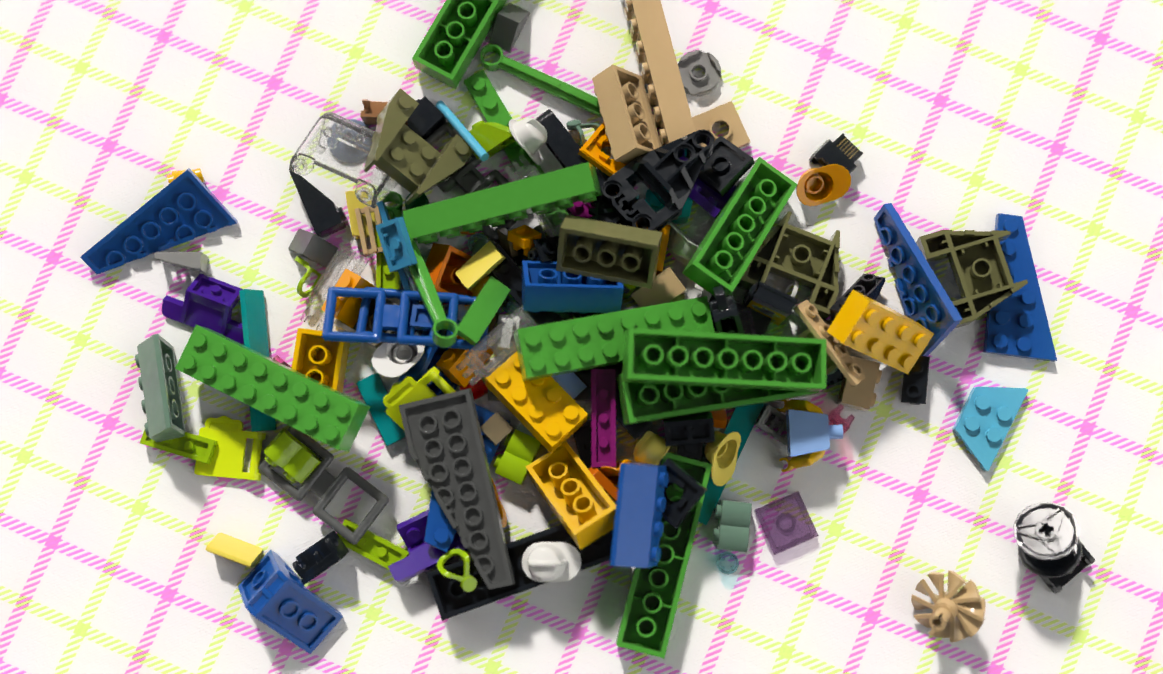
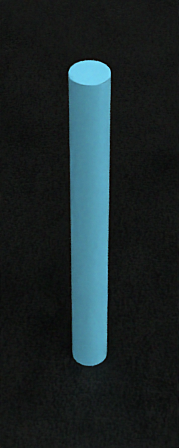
[436,101,489,161]

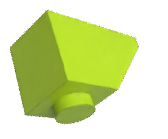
[469,121,516,159]

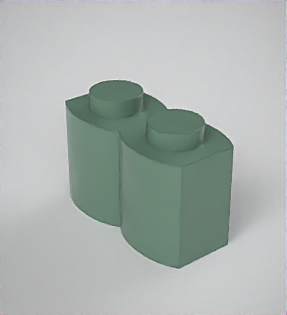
[712,500,752,552]

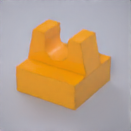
[507,225,542,256]

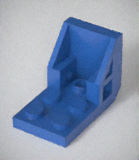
[238,549,343,654]

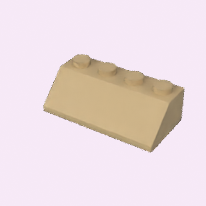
[592,64,662,164]

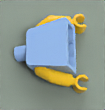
[776,399,843,472]

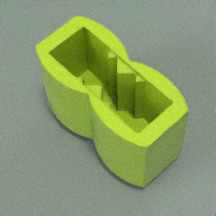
[264,428,321,483]
[493,429,541,486]

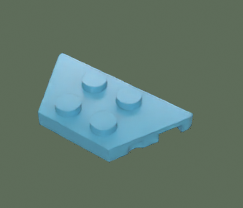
[952,387,1028,471]

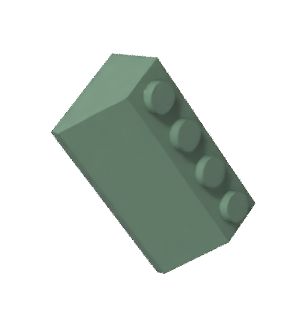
[135,334,185,442]

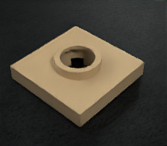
[692,101,751,148]

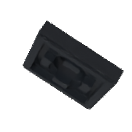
[662,458,708,529]

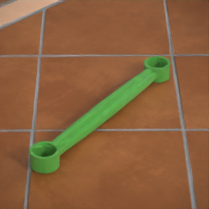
[480,44,602,117]
[379,191,458,347]

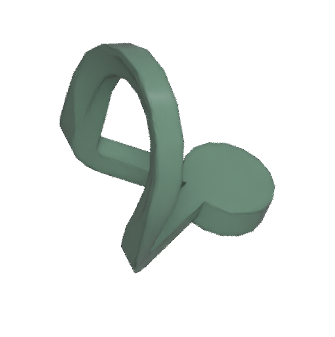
[566,120,600,147]

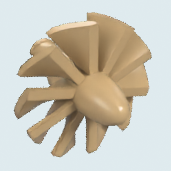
[911,570,986,642]

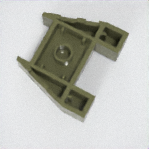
[364,88,473,205]
[737,211,840,320]
[916,230,1028,329]

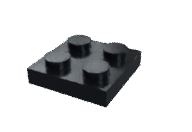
[698,135,755,197]

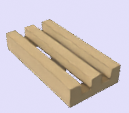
[355,204,383,256]

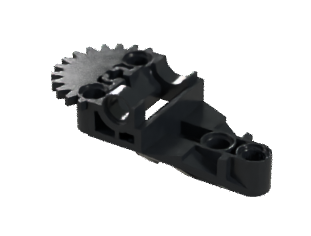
[588,130,714,232]

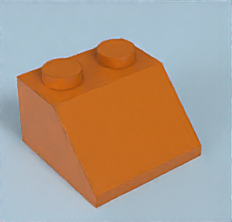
[425,243,473,306]

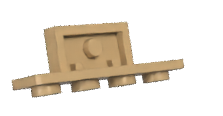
[794,300,865,387]

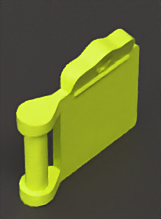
[383,366,456,430]
[194,416,266,481]

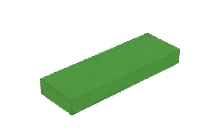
[458,276,511,346]

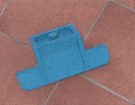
[376,201,417,291]

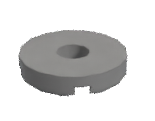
[678,50,721,96]

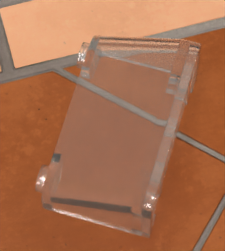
[289,112,398,208]

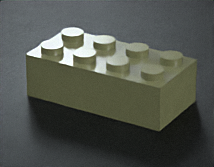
[556,215,662,289]

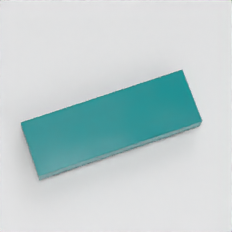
[356,372,406,446]

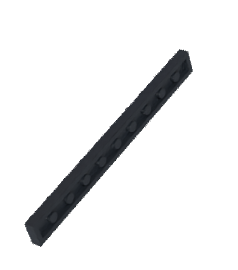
[492,243,653,440]

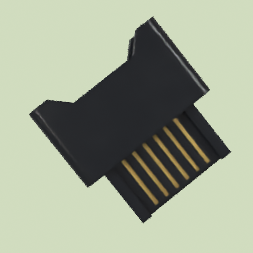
[809,133,863,174]

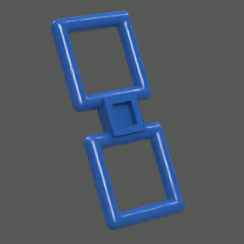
[322,287,459,347]
[356,287,489,351]

